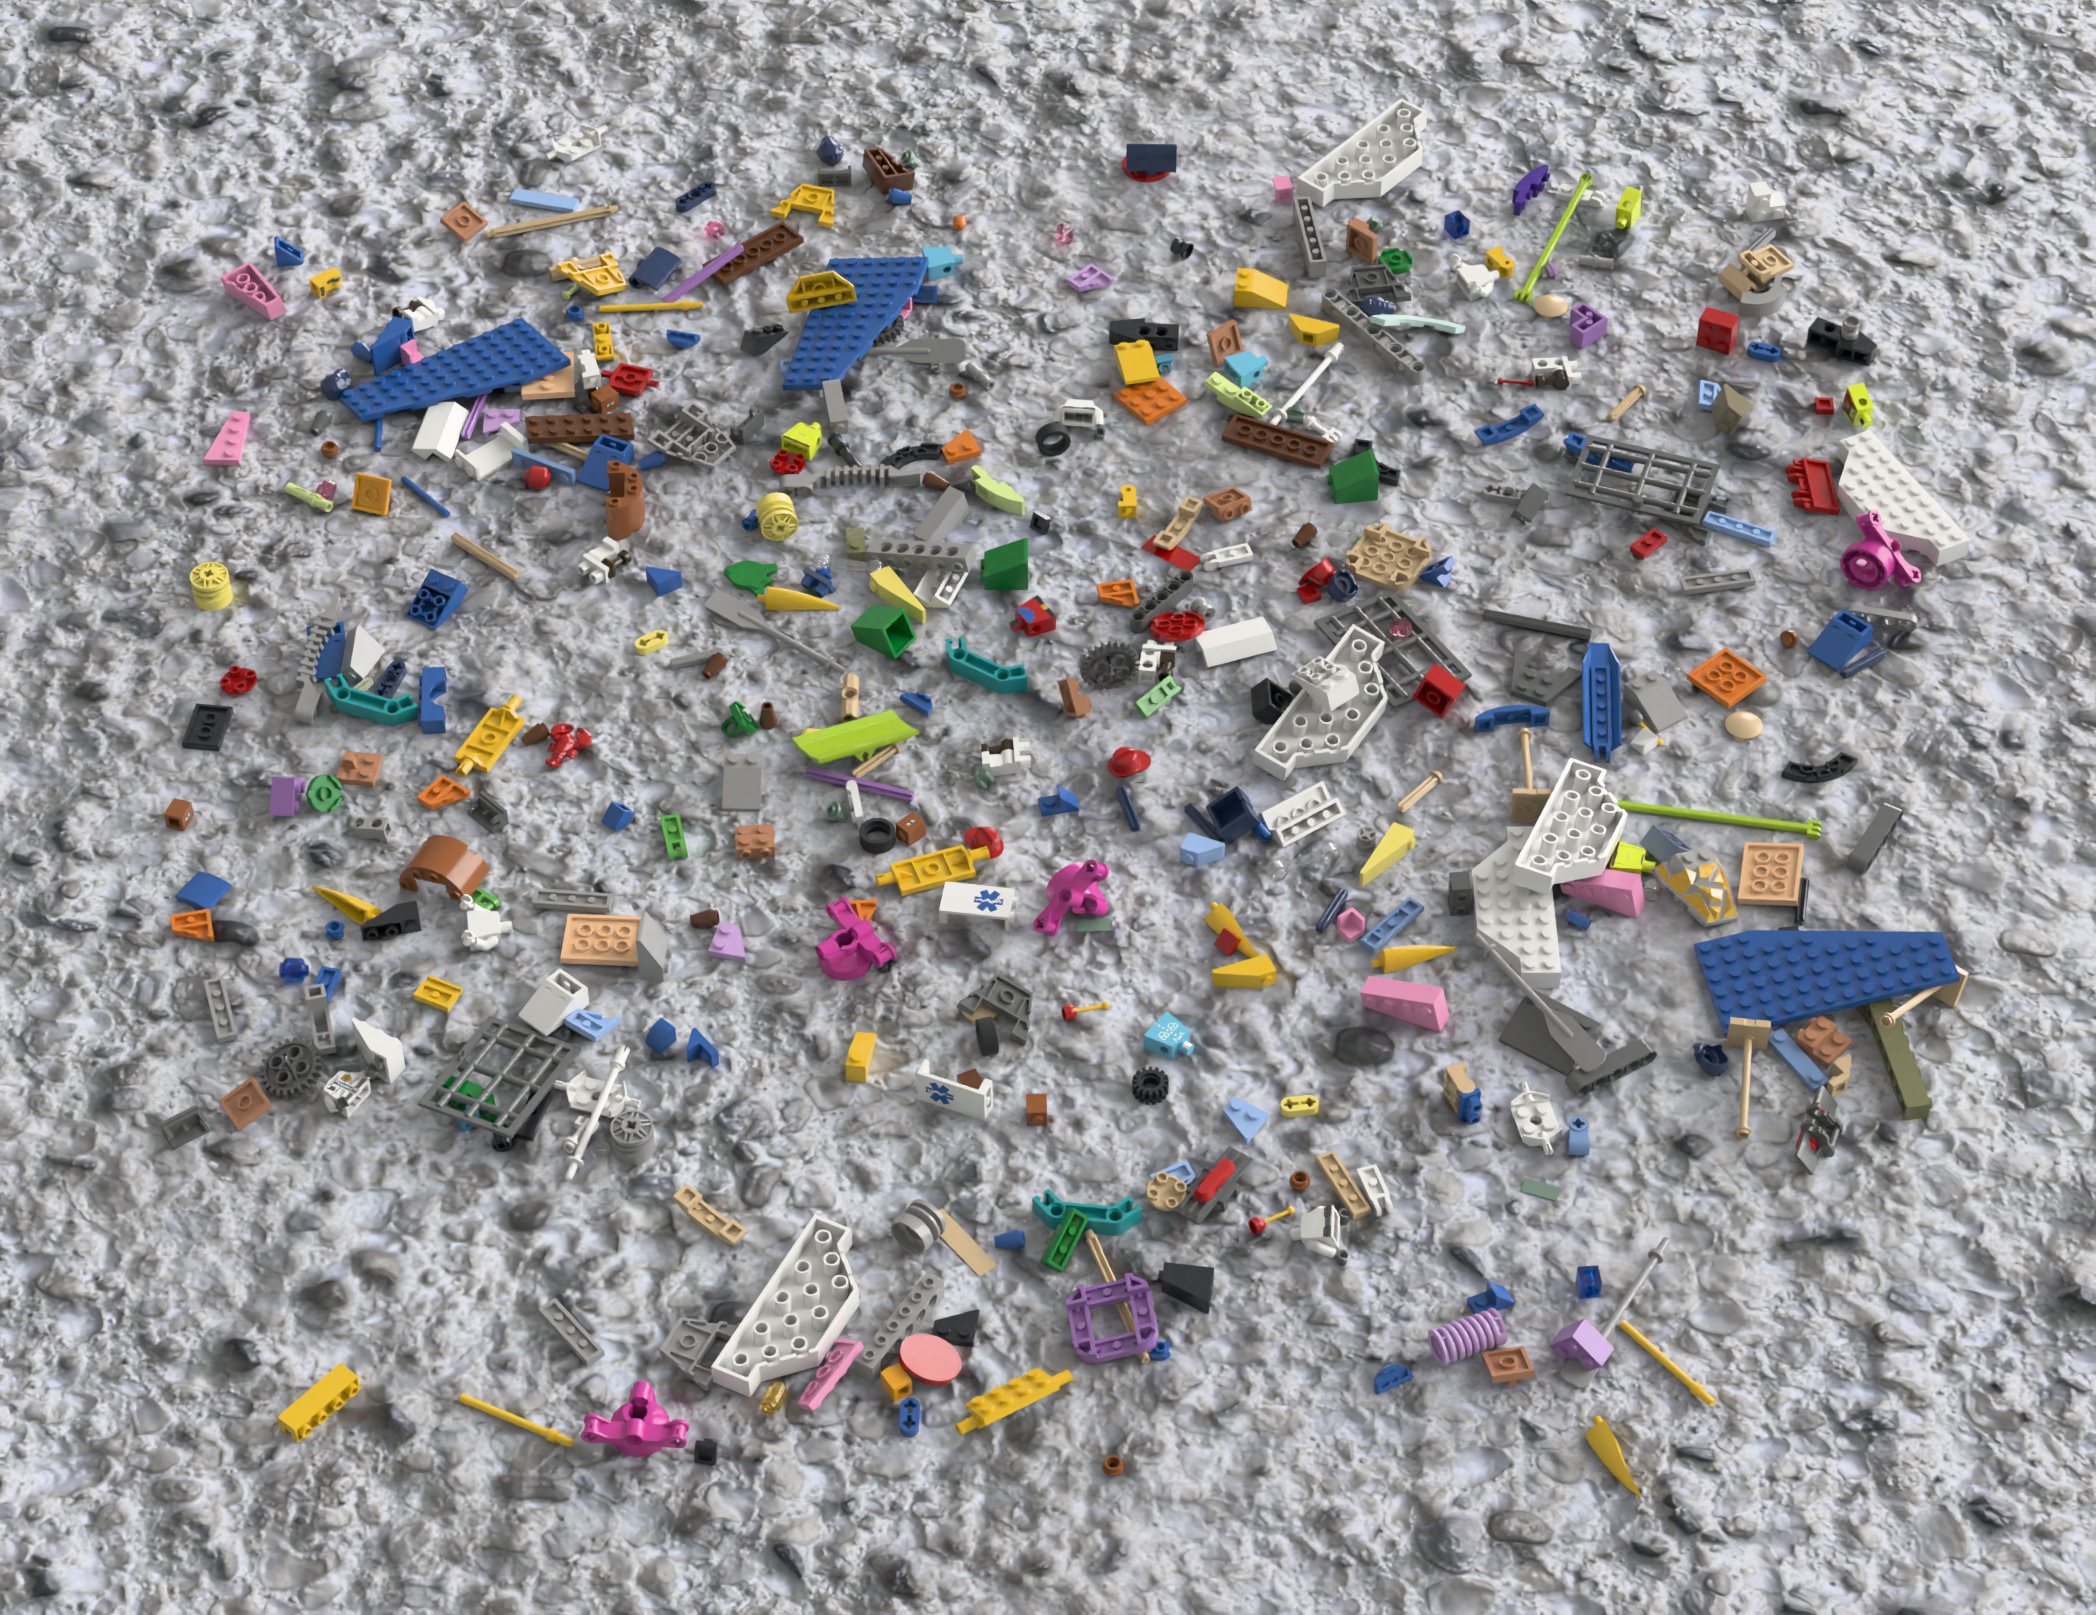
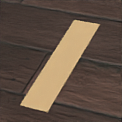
[939,1208,998,1277]

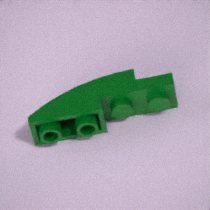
[435,1074,499,1123]

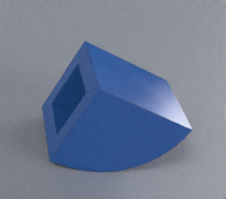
[601,802,635,831]
[645,1017,677,1054]

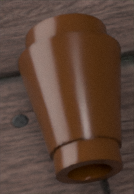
[922,471,950,492]
[1292,522,1318,548]
[702,652,728,679]
[759,702,778,730]
[521,722,550,747]
[690,908,720,928]

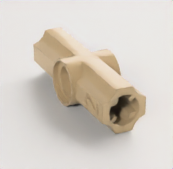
[548,256,602,282]
[841,673,859,723]

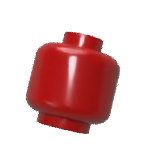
[524,466,551,490]

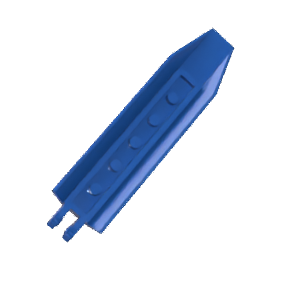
[1582,642,1622,763]

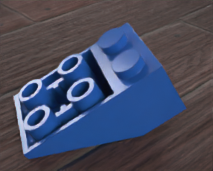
[370,316,415,375]
[577,434,634,492]
[405,569,468,630]
[1807,609,1873,671]
[306,622,346,681]

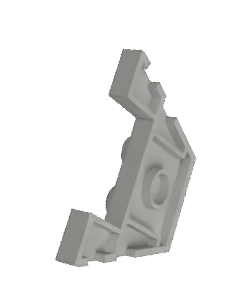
[660,1318,741,1391]

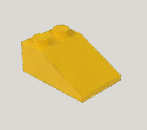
[1234,268,1288,310]
[1114,340,1160,385]

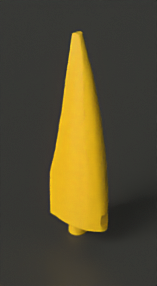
[757,587,840,611]
[312,885,382,925]
[1204,902,1260,958]
[1371,945,1455,973]
[1585,1416,1642,1498]

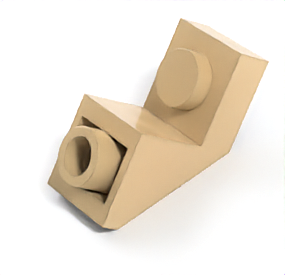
[1827,1054,1852,1098]

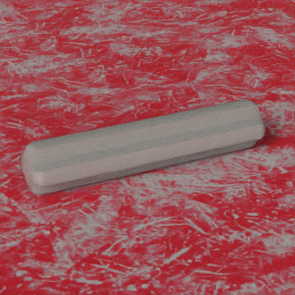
[669,648,724,670]

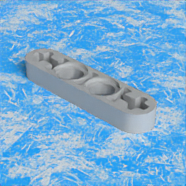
[1481,483,1551,510]
[1846,604,1918,632]

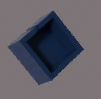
[1206,786,1261,844]

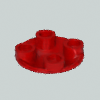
[770,449,805,475]
[219,665,257,695]

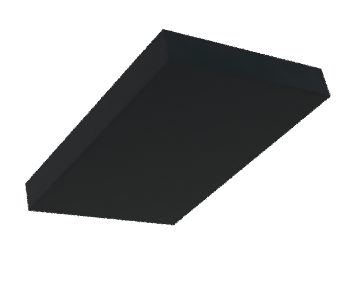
[182,703,234,751]

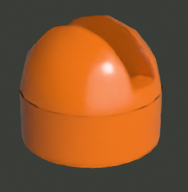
[953,216,966,231]

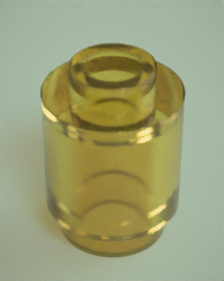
[760,1382,788,1414]

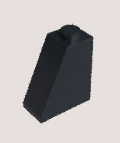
[1158,1262,1214,1314]

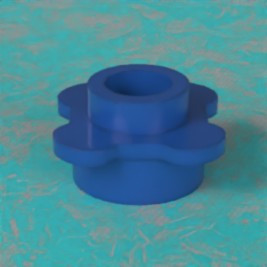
[566,305,584,321]
[325,920,345,939]
[1149,1341,1171,1361]

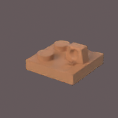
[440,201,488,243]
[1206,319,1244,367]
[336,751,383,787]
[219,1077,273,1131]
[1482,1346,1534,1388]

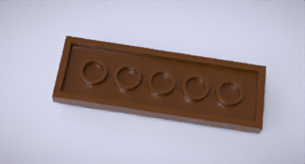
[702,221,804,286]
[524,412,635,444]
[1221,414,1334,470]

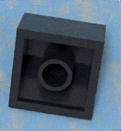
[1250,677,1293,725]

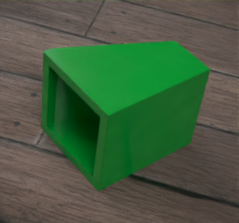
[1326,449,1379,504]
[981,538,1028,590]
[850,605,917,659]

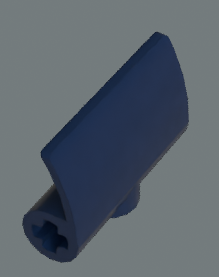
[1126,144,1177,176]
[628,247,682,291]

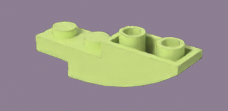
[1204,371,1272,418]
[971,465,1026,515]

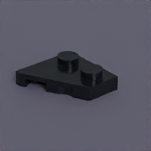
[932,1309,980,1347]

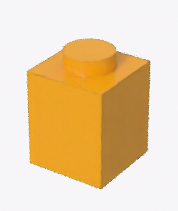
[880,1363,913,1402]

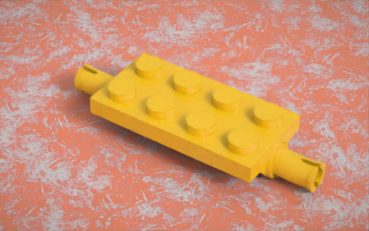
[454,694,525,778]
[875,845,990,896]
[955,1368,1073,1436]

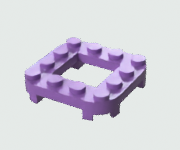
[1066,1273,1158,1364]

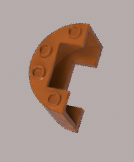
[605,460,646,541]
[399,835,489,901]

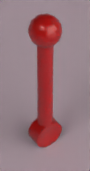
[1497,378,1534,387]

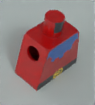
[1010,595,1056,637]

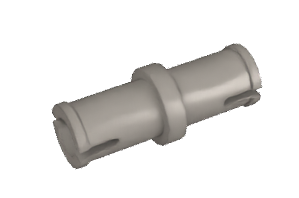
[1578,255,1614,270]
[965,362,995,391]

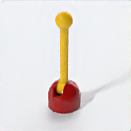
[1061,1002,1109,1021]
[1248,1206,1295,1235]

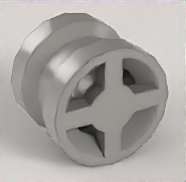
[1356,827,1376,851]

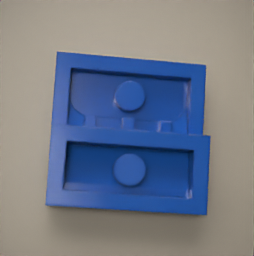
[175,871,232,910]

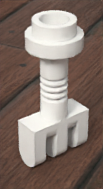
[1303,416,1342,443]
[563,1115,599,1153]

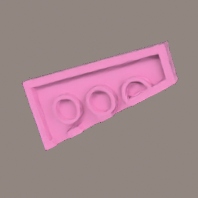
[203,412,250,465]
[797,1338,864,1411]

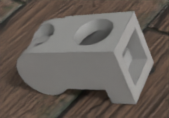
[352,817,392,843]

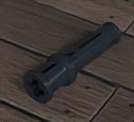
[827,432,862,468]

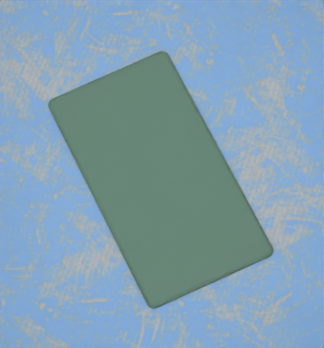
[1076,918,1111,932]
[1521,1178,1560,1201]

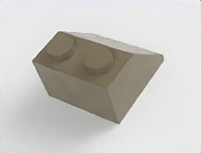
[1711,383,1753,437]

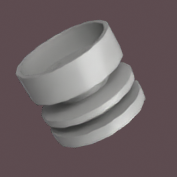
[610,1110,655,1165]
[890,1199,946,1255]

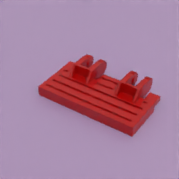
[1785,457,1840,516]

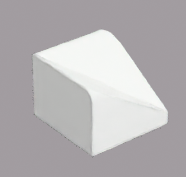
[1630,727,1658,755]

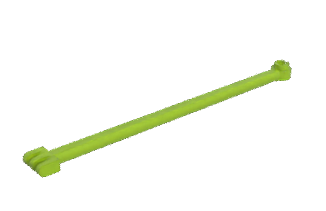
[1513,173,1593,304]
[1617,800,1821,840]

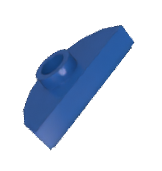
[666,329,701,348]
[900,691,933,717]
[1373,1364,1414,1395]

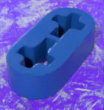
[1747,342,1781,362]
[899,1397,920,1437]

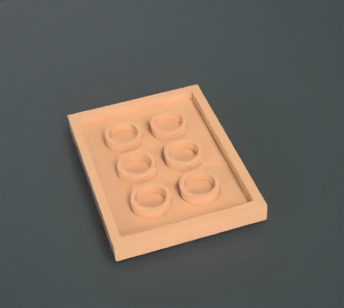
[522,352,575,400]
[1738,842,1804,906]
[560,914,641,966]

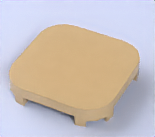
[1345,522,1431,592]

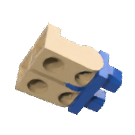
[1443,1061,1482,1125]

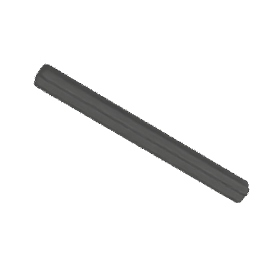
[1483,609,1592,640]

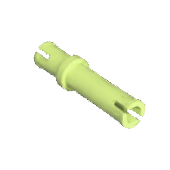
[285,482,333,512]

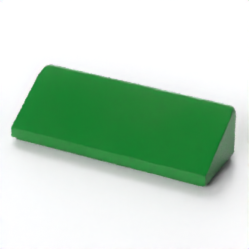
[1040,1207,1089,1273]

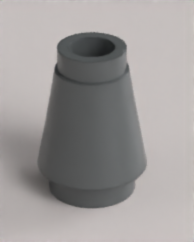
[309,410,332,436]

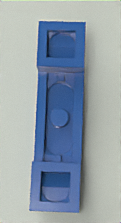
[1474,403,1544,444]
[1565,431,1635,473]
[1474,705,1550,733]

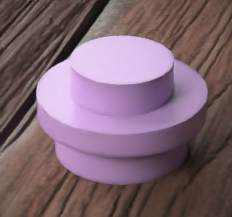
[1544,262,1559,278]

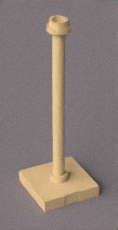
[1510,728,1552,823]
[1880,965,1969,1028]
[1726,1017,1771,1139]

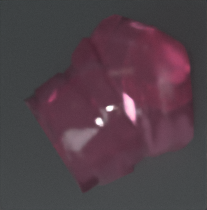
[704,221,725,239]
[1056,223,1075,244]
[316,480,337,501]
[1389,617,1412,637]

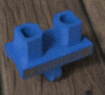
[801,566,836,598]

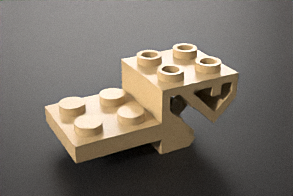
[1718,244,1794,301]

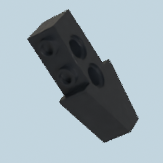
[1807,317,1878,366]
[1109,318,1179,351]

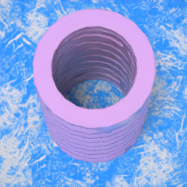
[1428,1308,1507,1366]

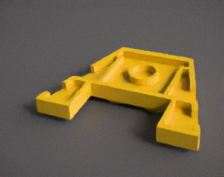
[770,183,834,229]
[556,252,627,296]

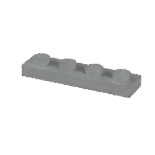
[1679,568,1756,595]
[532,888,613,913]
[203,976,238,1044]
[538,1298,605,1367]

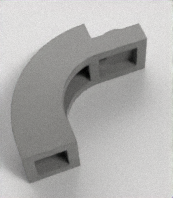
[1738,275,1787,317]
[304,983,337,1055]

